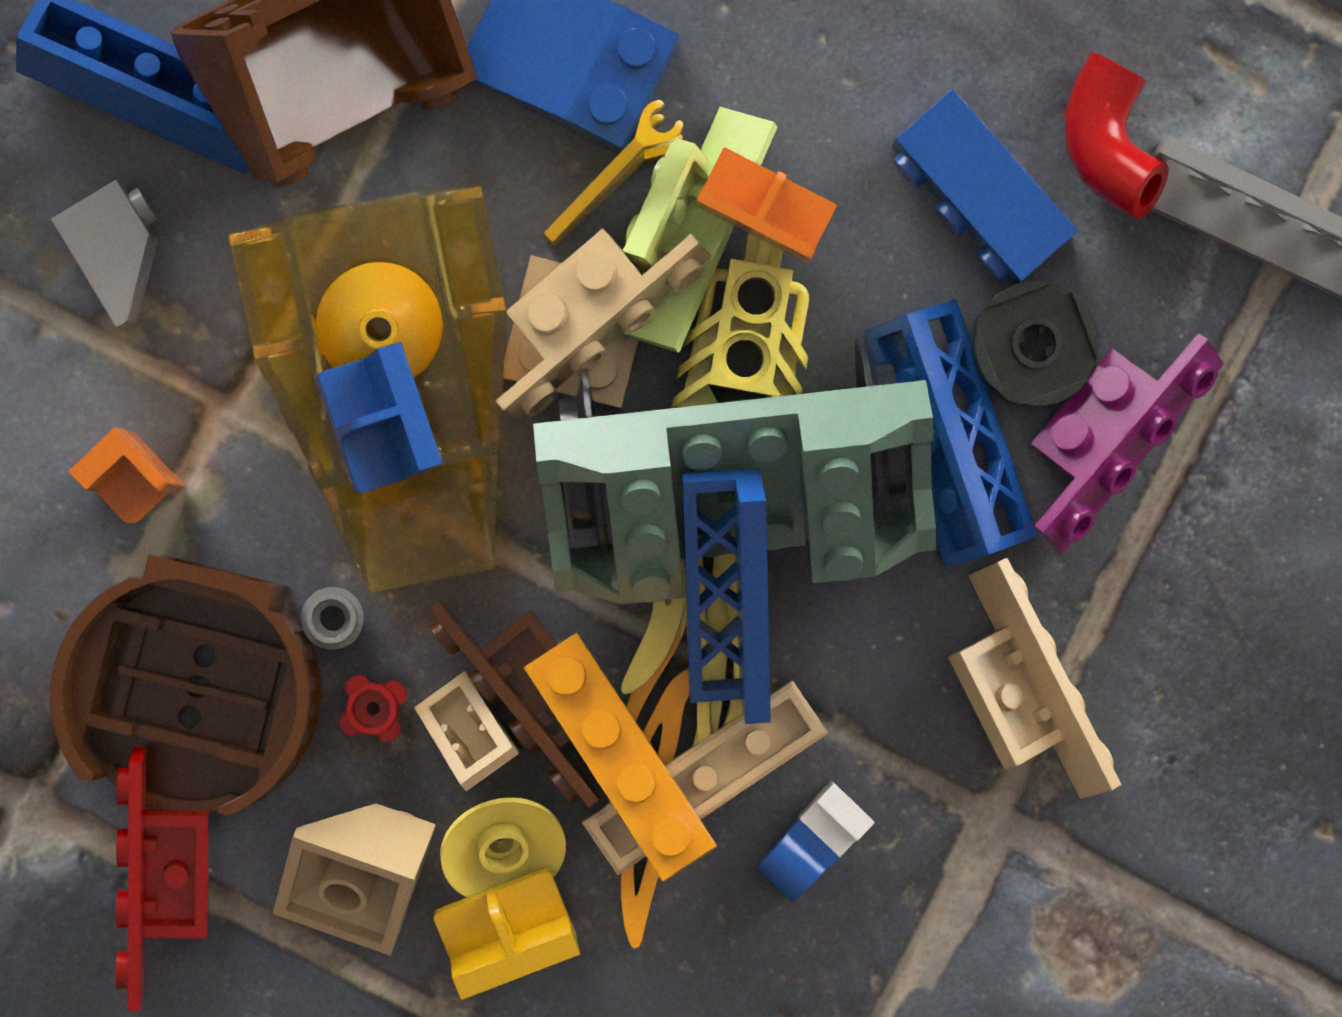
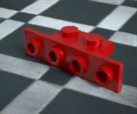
[115,747,209,1011]

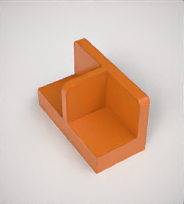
[695,147,837,263]
[68,427,186,524]

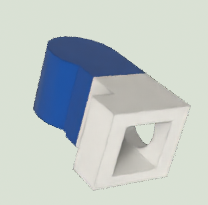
[755,779,875,903]

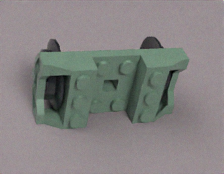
[533,338,936,605]

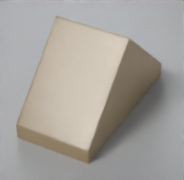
[414,671,522,791]

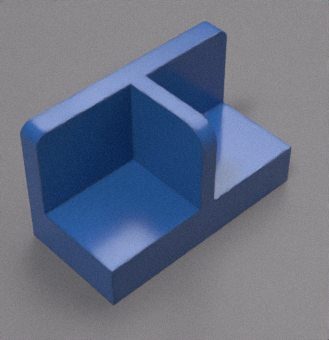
[316,342,443,494]

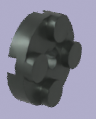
[971,280,1100,407]

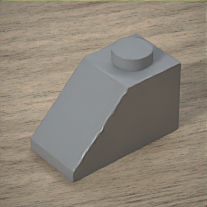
[51,180,158,332]

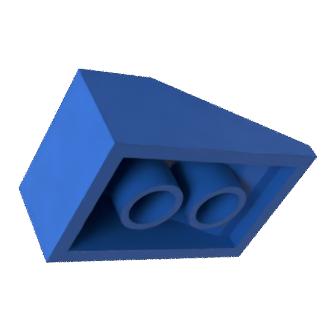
[467,0,679,155]

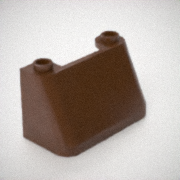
[170,0,478,187]

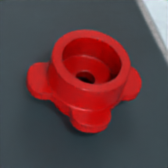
[339,675,407,742]

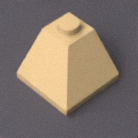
[273,803,436,956]

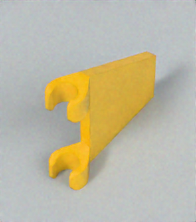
[544,100,683,248]

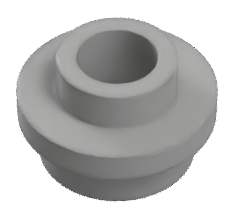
[301,587,365,650]

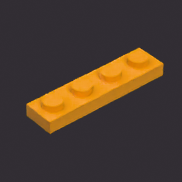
[523,632,718,882]

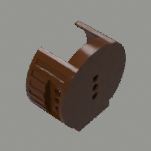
[50,555,322,816]

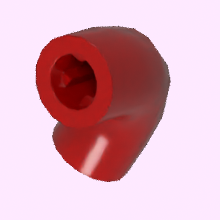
[1064,51,1169,219]

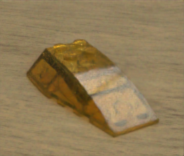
[228,185,506,593]

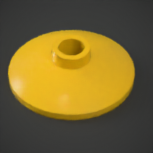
[316,262,443,378]

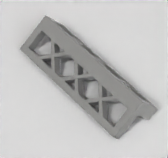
[1151,135,1342,300]

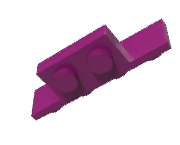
[1031,333,1224,554]

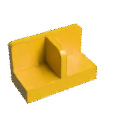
[433,868,580,1000]

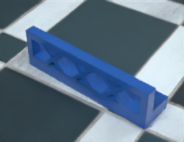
[864,299,1038,568]
[681,468,771,724]

